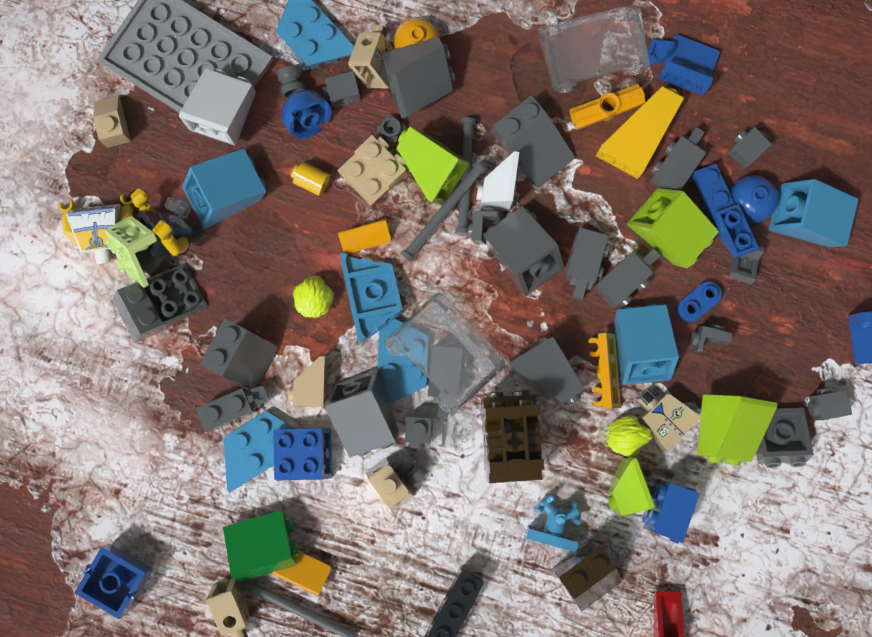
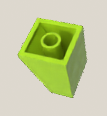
[397,127,471,204]
[627,188,719,269]
[697,395,777,466]

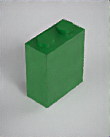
[223,510,299,582]

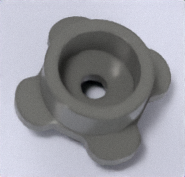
[376,115,405,143]

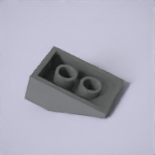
[492,95,575,189]

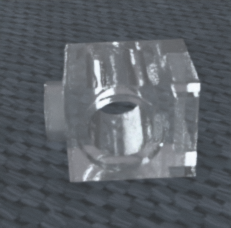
[431,421,467,448]

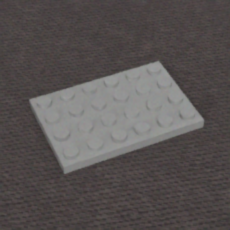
[97,0,274,113]

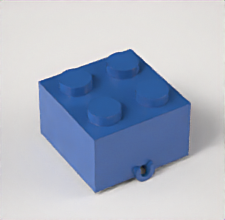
[642,480,700,544]
[74,544,153,619]

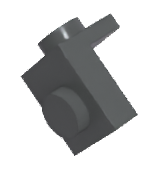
[468,207,501,245]
[728,246,764,285]
[690,325,732,353]

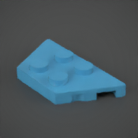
[276,0,354,69]
[339,253,403,344]
[377,319,428,403]
[223,411,295,493]

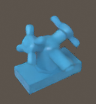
[524,494,582,553]

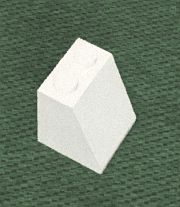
[179,68,256,146]

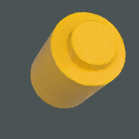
[291,161,331,196]

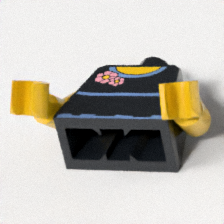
[131,188,201,257]

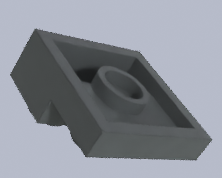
[756,408,814,468]

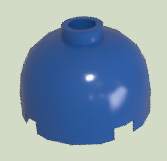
[281,89,332,140]
[729,175,779,225]

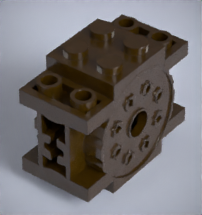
[480,390,545,483]

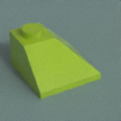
[607,457,655,516]

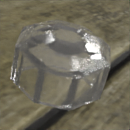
[164,197,191,218]

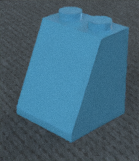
[182,149,266,229]
[769,179,858,247]
[614,304,679,385]

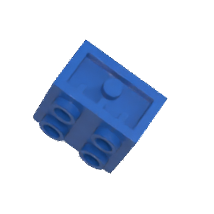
[658,35,720,96]
[848,312,872,365]
[273,428,332,481]

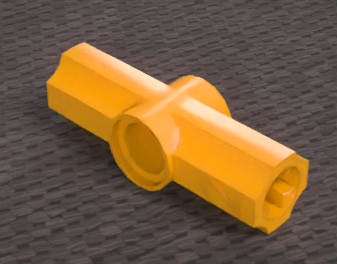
[569,84,646,130]

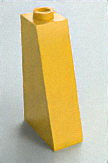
[596,86,684,179]

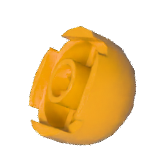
[393,18,441,49]

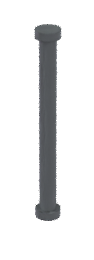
[455,117,476,235]
[400,162,486,262]
[240,578,357,637]

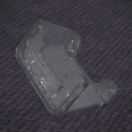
[537,5,650,93]
[384,293,505,416]

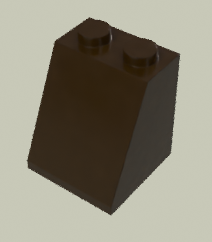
[551,540,622,612]

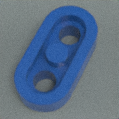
[676,282,722,323]

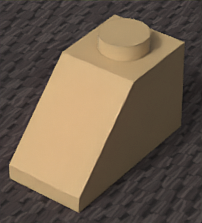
[93,95,131,148]
[289,356,327,407]

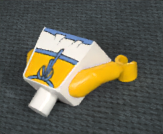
[58,194,136,264]

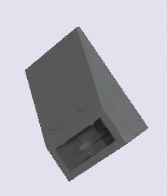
[112,263,207,343]

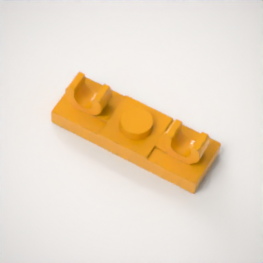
[588,333,621,409]

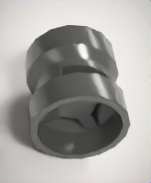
[276,65,305,98]
[394,452,429,487]

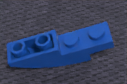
[692,164,759,258]

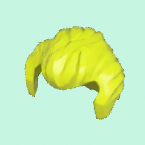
[293,275,334,318]
[606,415,653,457]

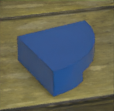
[644,39,677,65]

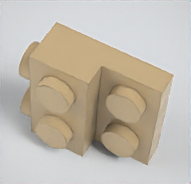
[337,135,406,207]

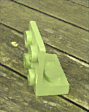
[105,216,157,288]

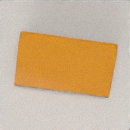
[338,220,391,254]
[272,551,332,596]

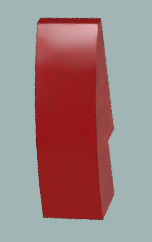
[653,591,684,637]

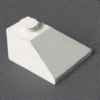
[476,151,519,211]

